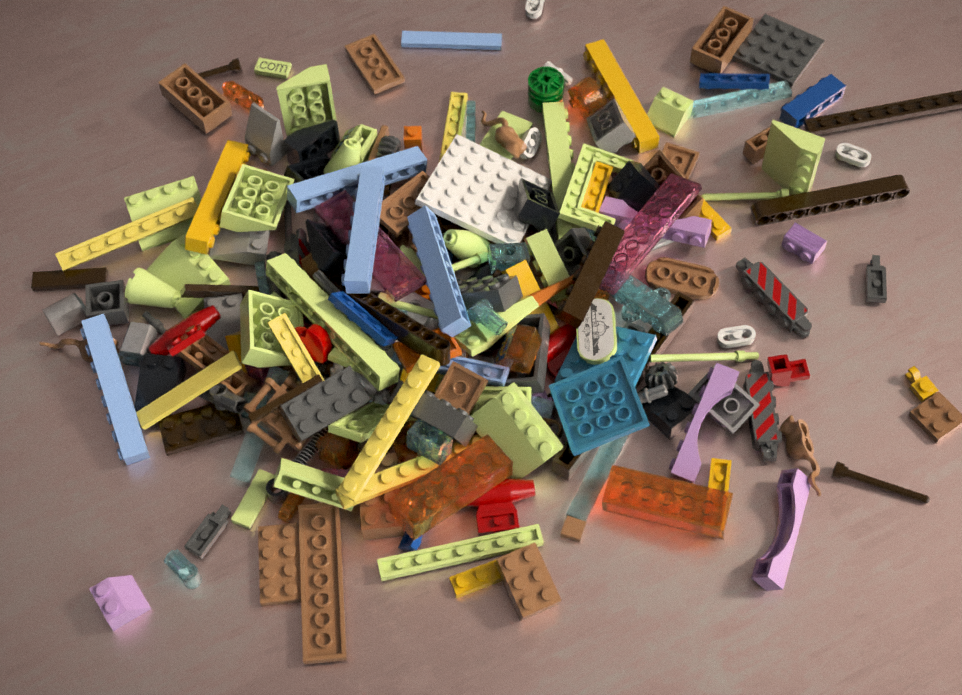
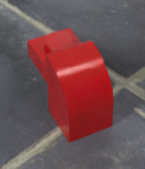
[294,324,332,363]
[767,354,810,387]

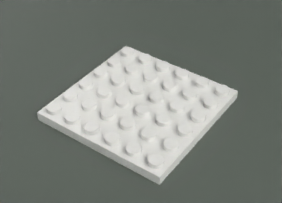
[415,134,552,252]

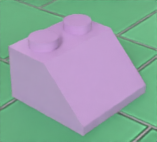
[89,575,151,631]

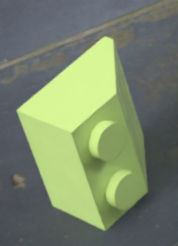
[647,87,693,137]

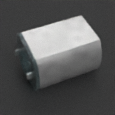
[42,292,87,336]
[118,322,157,367]

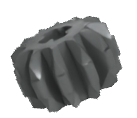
[377,135,401,158]
[644,362,678,389]

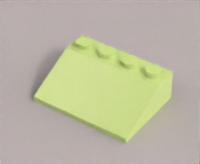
[276,64,337,136]
[761,120,825,195]
[220,164,295,232]
[124,176,202,251]
[147,233,231,319]
[240,290,305,368]
[471,382,564,479]

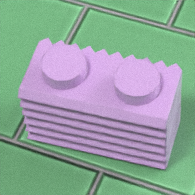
[781,222,827,264]

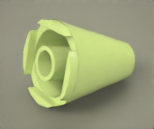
[323,138,361,174]
[443,229,491,267]
[125,268,181,308]

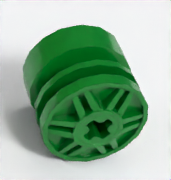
[528,67,564,113]

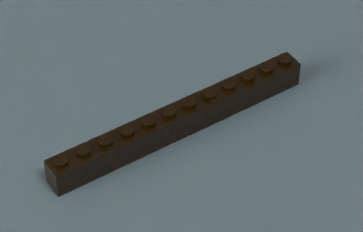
[552,292,695,481]

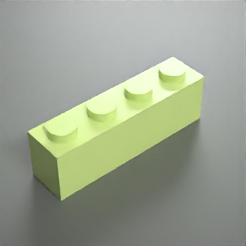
[525,229,573,308]
[274,458,354,511]

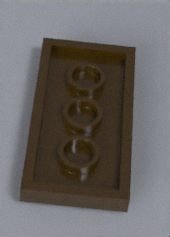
[158,403,244,456]

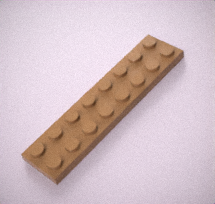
[298,503,347,664]

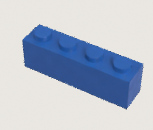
[779,74,846,128]

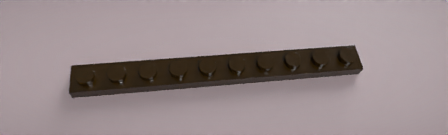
[803,90,962,135]

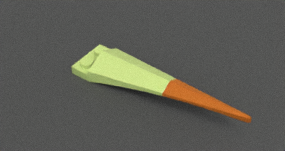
[454,276,575,357]

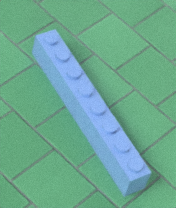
[287,146,427,213]
[341,167,385,294]
[407,205,471,338]
[80,314,150,465]

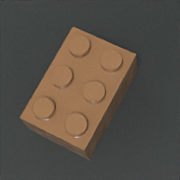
[495,542,562,621]

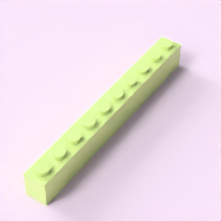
[542,102,583,241]
[266,253,400,391]

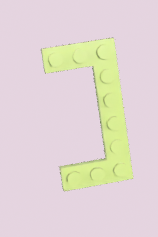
[558,143,634,231]

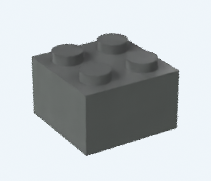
[85,280,129,326]

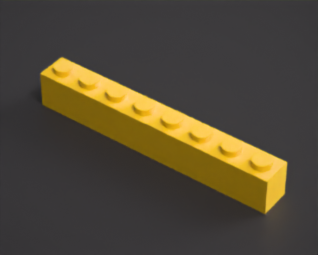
[583,39,660,154]
[185,140,250,255]

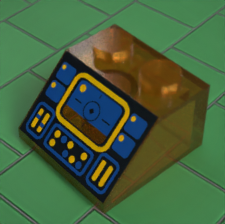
[494,325,542,374]

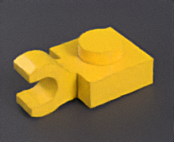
[905,366,939,403]

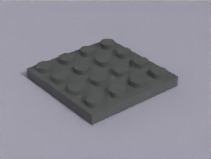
[732,14,825,87]

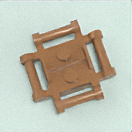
[243,375,307,455]

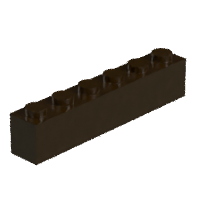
[557,221,625,329]

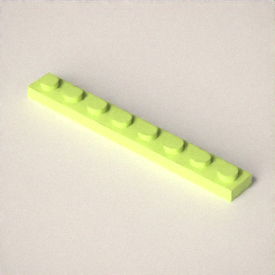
[377,524,544,581]

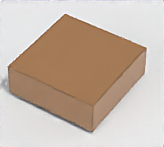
[560,515,586,542]

